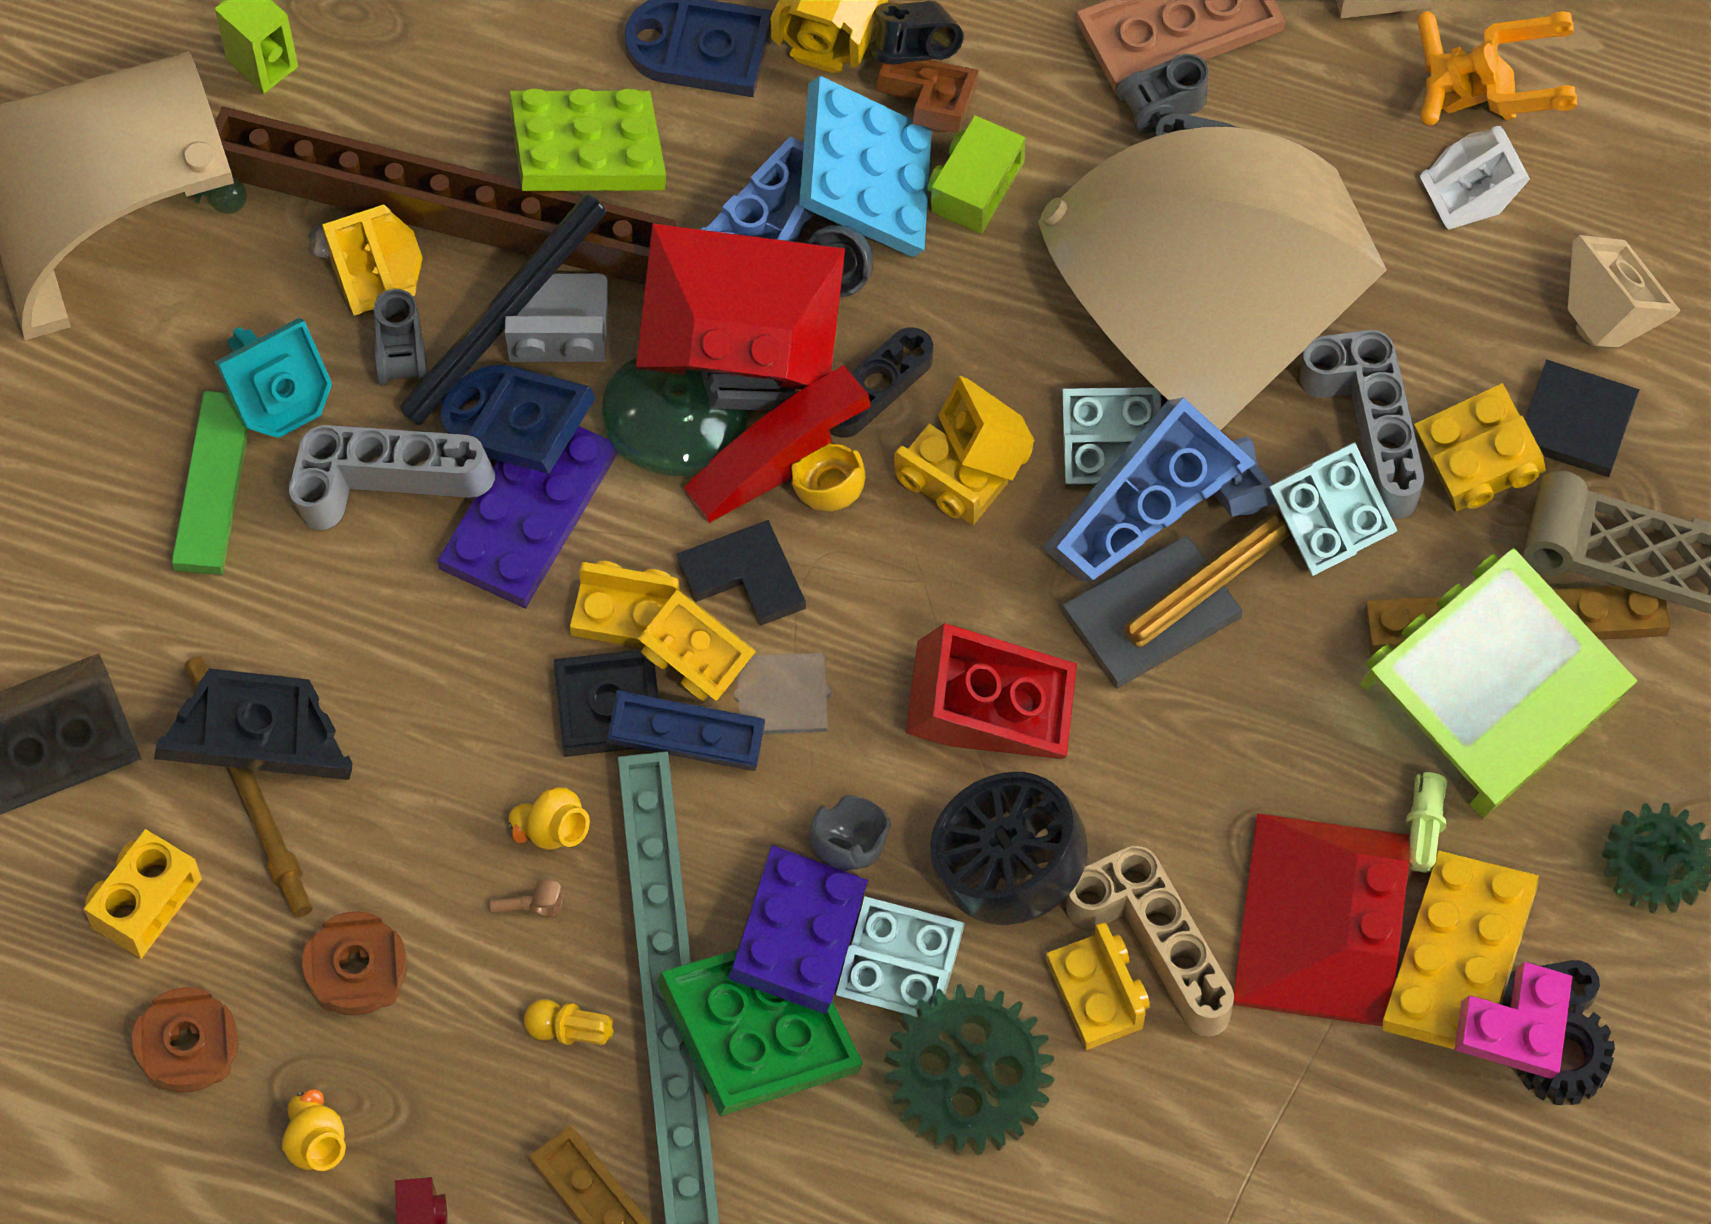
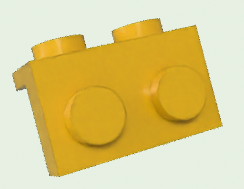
[638,589,756,701]

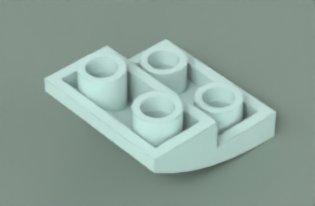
[1062,387,1161,485]
[1268,443,1397,576]
[836,896,965,1022]

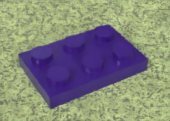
[728,845,868,1014]

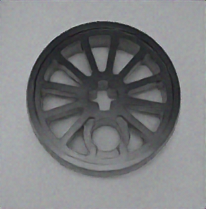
[930,772,1088,925]

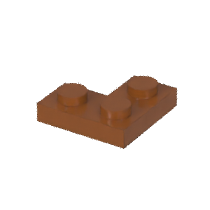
[876,60,979,133]

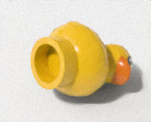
[508,787,590,850]
[282,1089,346,1171]

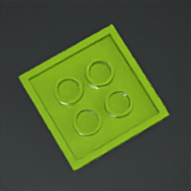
[509,89,666,191]

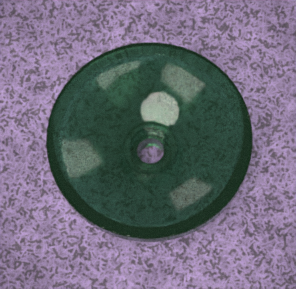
[601,357,748,476]

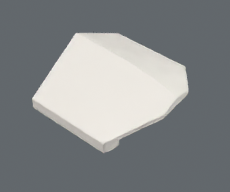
[1420,126,1530,230]

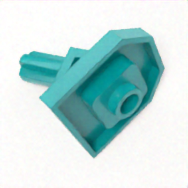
[214,317,332,438]

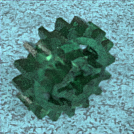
[1602,803,1711,914]

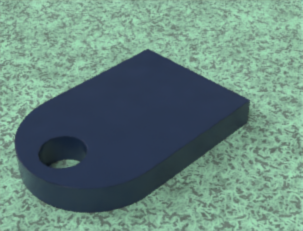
[625,0,772,97]
[441,365,596,474]

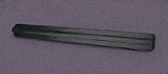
[400,194,606,425]

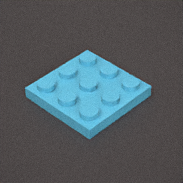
[799,76,932,257]

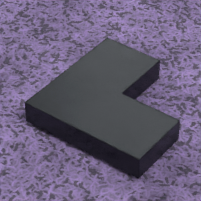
[677,520,806,626]

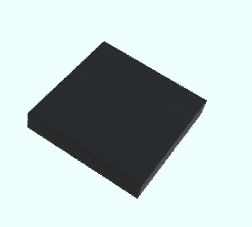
[1525,359,1640,477]
[553,649,659,757]

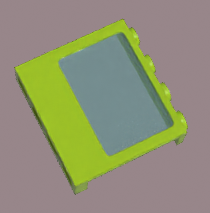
[1360,548,1637,819]

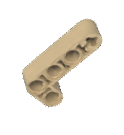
[1066,846,1234,1037]

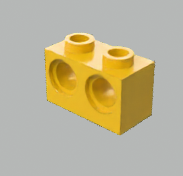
[84,829,202,959]

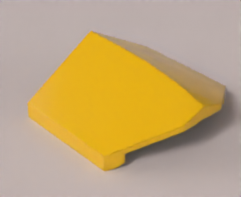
[321,204,423,316]

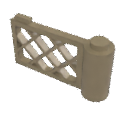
[1523,471,1711,614]

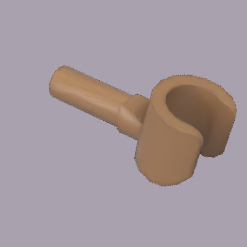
[490,880,565,918]

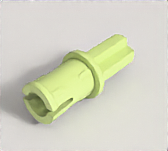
[1405,772,1447,873]

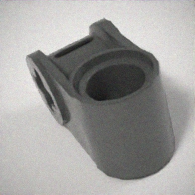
[1115,54,1209,134]
[374,289,428,386]

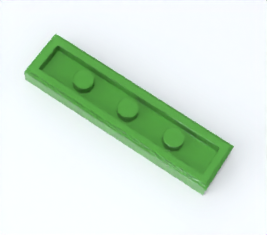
[172,391,249,575]

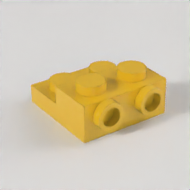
[1414,383,1546,512]

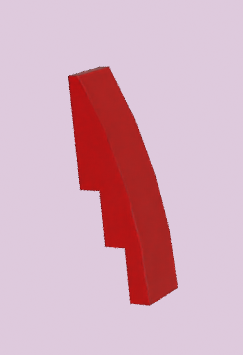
[684,365,871,523]

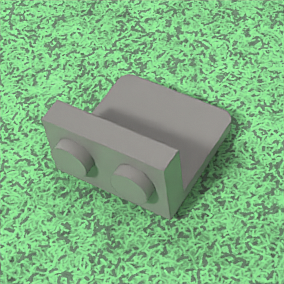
[505,273,608,362]

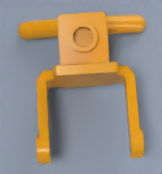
[1417,11,1577,126]

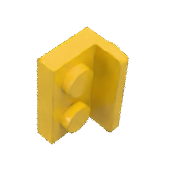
[894,424,1008,525]
[570,561,680,648]
[1046,922,1150,1050]

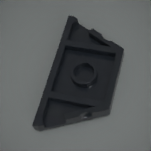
[154,668,353,780]

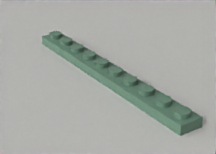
[618,751,719,1224]

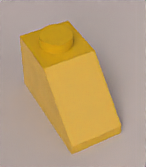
[937,376,1035,481]

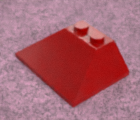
[635,223,845,390]
[1233,813,1409,1027]

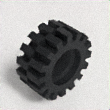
[1517,1004,1615,1105]

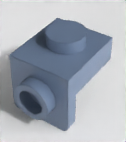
[1213,437,1276,517]

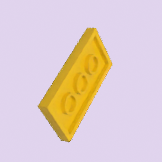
[1383,851,1539,1049]

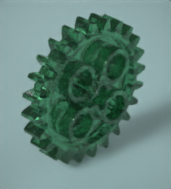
[884,984,1054,1156]

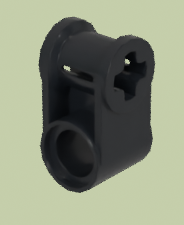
[869,0,964,64]

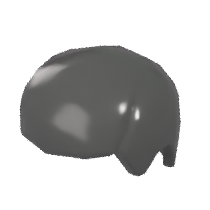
[806,225,873,297]
[807,795,891,871]

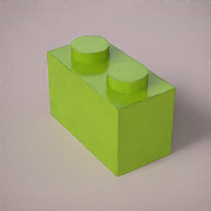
[214,0,299,94]
[927,115,1026,234]

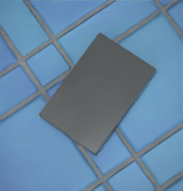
[1062,535,1242,689]

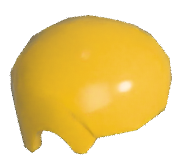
[791,444,866,512]

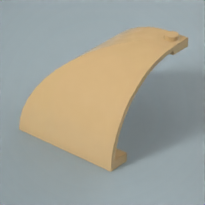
[0,51,234,341]
[1038,127,1387,430]

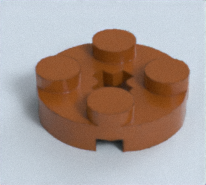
[302,911,407,1015]
[132,987,239,1093]

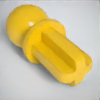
[524,999,614,1045]

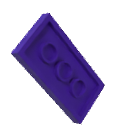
[437,426,619,609]

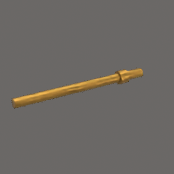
[184,657,313,918]

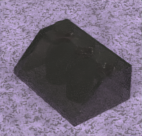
[0,653,142,815]

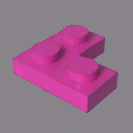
[1454,962,1573,1079]

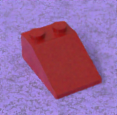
[906,623,1077,759]

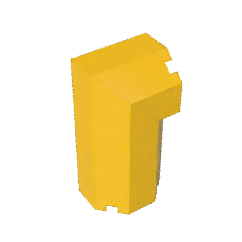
[770,0,888,73]

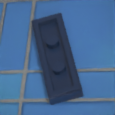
[607,690,765,771]

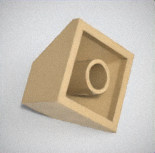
[1568,235,1681,348]

